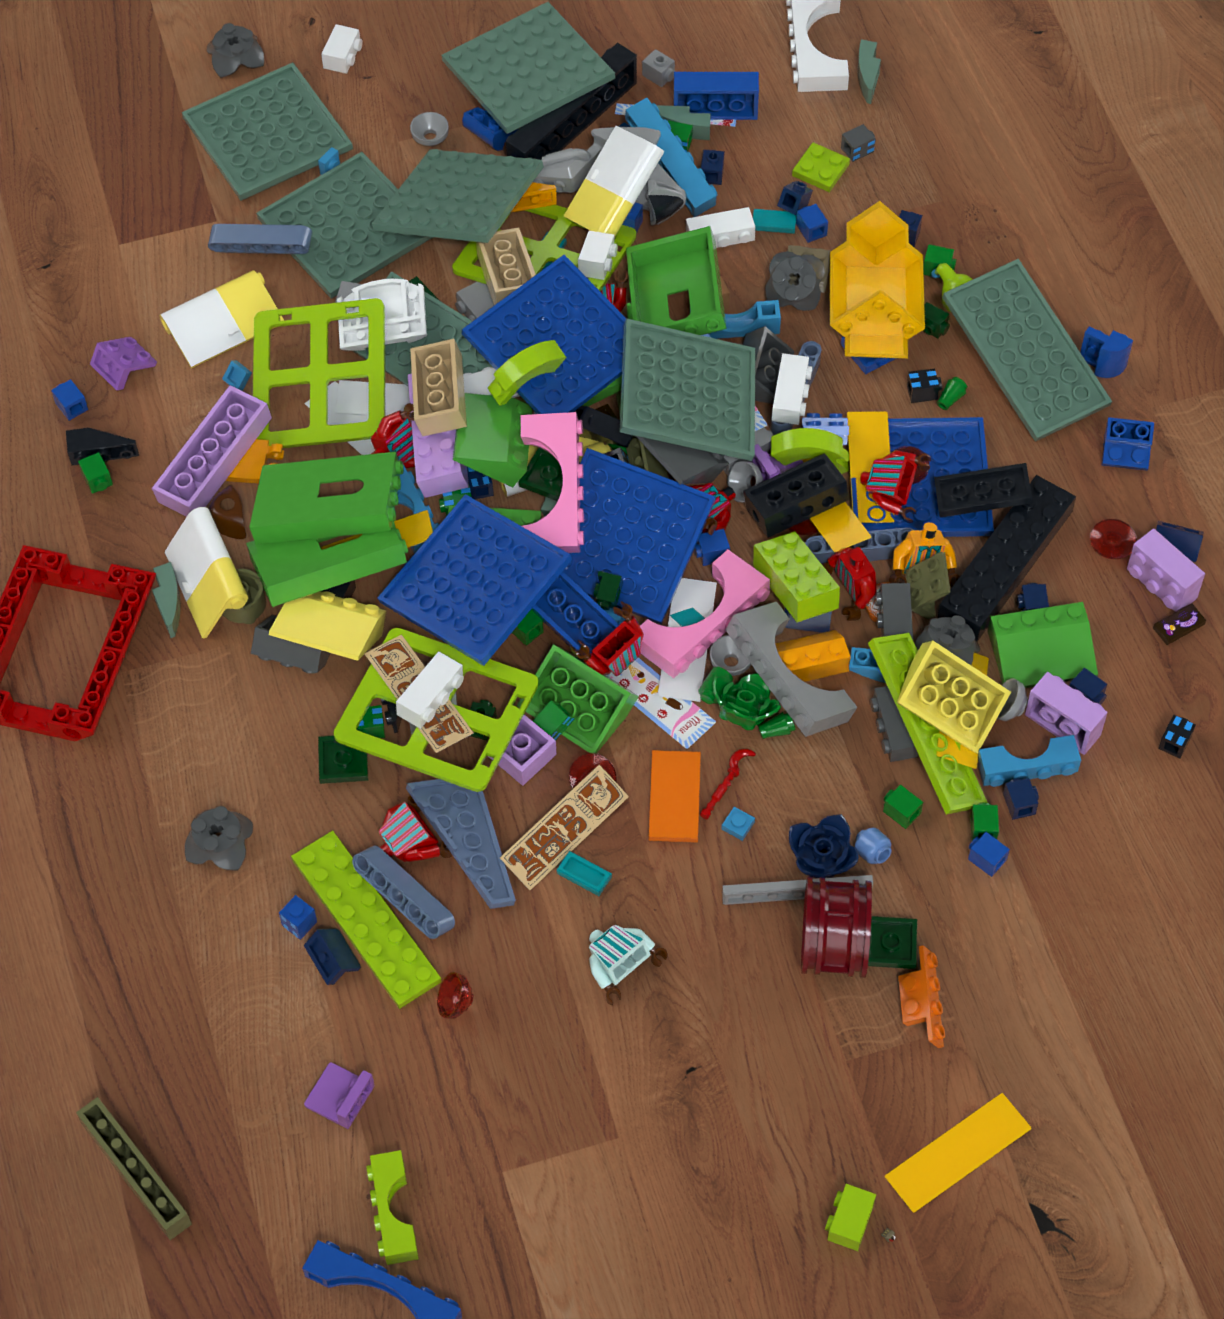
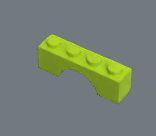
[366,1150,419,1265]

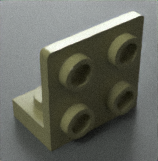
[905,552,950,620]

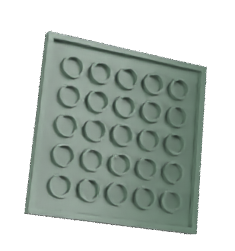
[441,2,615,134]
[182,62,353,201]
[372,149,544,243]
[256,152,433,299]
[620,319,755,461]

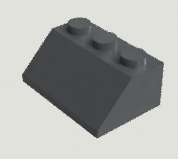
[743,326,795,404]
[251,615,330,674]

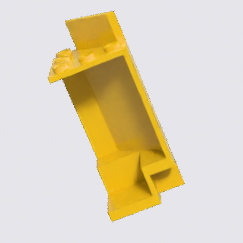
[830,201,925,359]

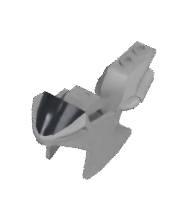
[533,127,687,225]

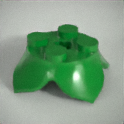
[713,673,781,730]

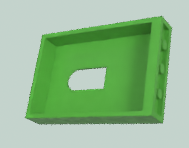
[626,226,727,335]
[249,452,404,544]
[246,521,408,607]

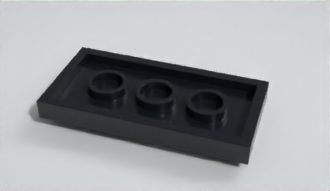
[934,463,1033,518]

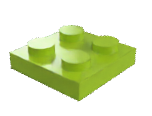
[792,142,850,193]

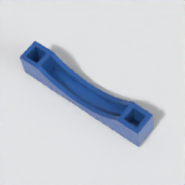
[302,1240,462,1319]

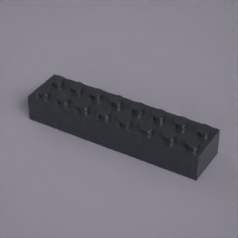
[506,42,637,160]
[937,475,1076,642]

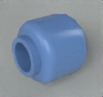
[855,827,892,864]

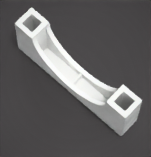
[786,0,849,92]

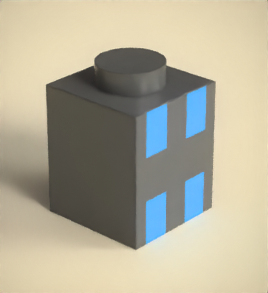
[841,124,876,162]

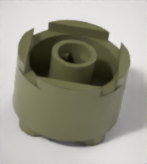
[222,569,266,624]

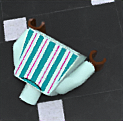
[589,925,668,1005]

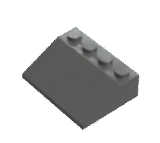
[636,436,729,485]

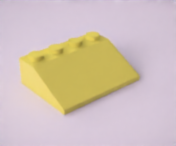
[269,592,386,661]
[897,641,1011,754]

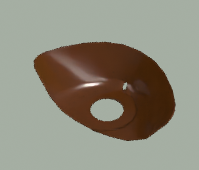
[209,485,246,539]

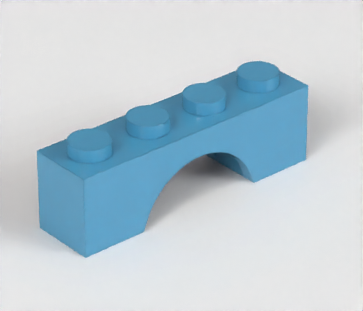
[690,300,781,339]
[397,464,439,554]
[977,735,1081,787]

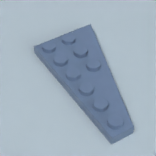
[406,779,516,909]

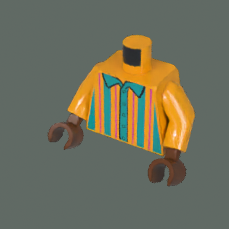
[889,522,960,586]

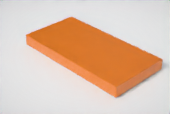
[649,750,701,843]

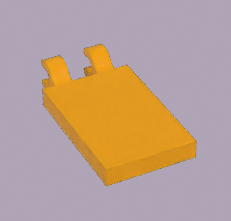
[225,439,284,484]

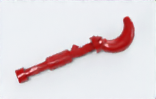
[700,749,756,820]

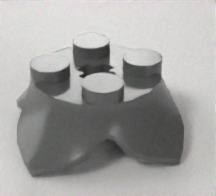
[207,23,264,78]
[765,251,825,311]
[915,615,980,665]
[185,806,253,870]

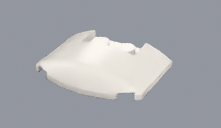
[337,279,427,351]

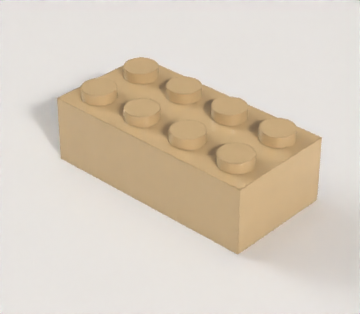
[476,228,536,305]
[410,339,467,436]

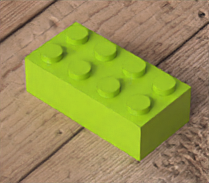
[753,531,840,622]

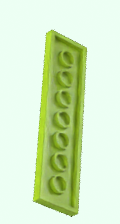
[868,633,988,815]
[291,831,442,1009]

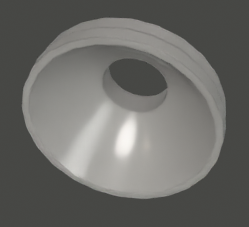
[410,112,449,146]
[727,461,763,503]
[710,635,751,676]
[997,678,1028,721]

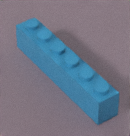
[625,98,718,217]

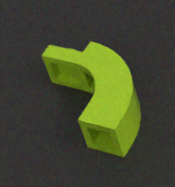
[488,340,567,406]
[771,428,849,474]

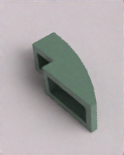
[857,39,881,104]
[656,105,711,140]
[152,562,181,638]

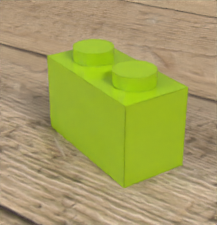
[825,1184,876,1251]

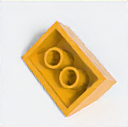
[775,630,851,682]

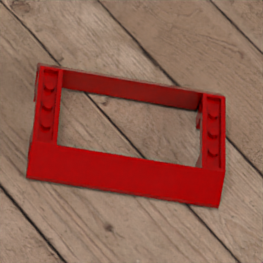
[0,545,156,741]

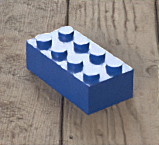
[674,71,759,120]
[531,571,619,660]

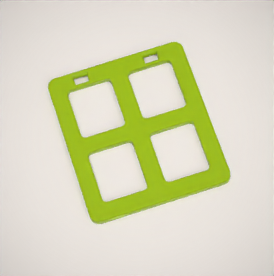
[452,205,636,292]
[253,298,385,448]
[334,628,538,792]

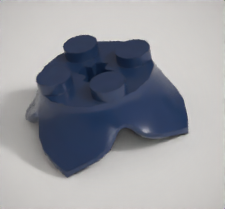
[789,814,859,878]

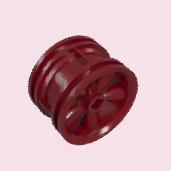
[801,877,872,978]

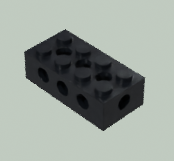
[743,453,849,538]

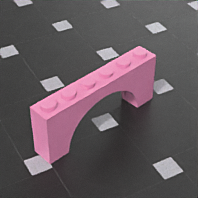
[521,412,584,553]
[640,550,770,678]

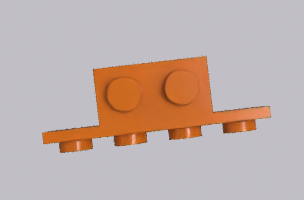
[898,945,945,1048]

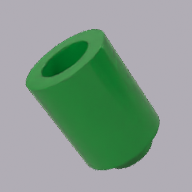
[698,667,733,704]

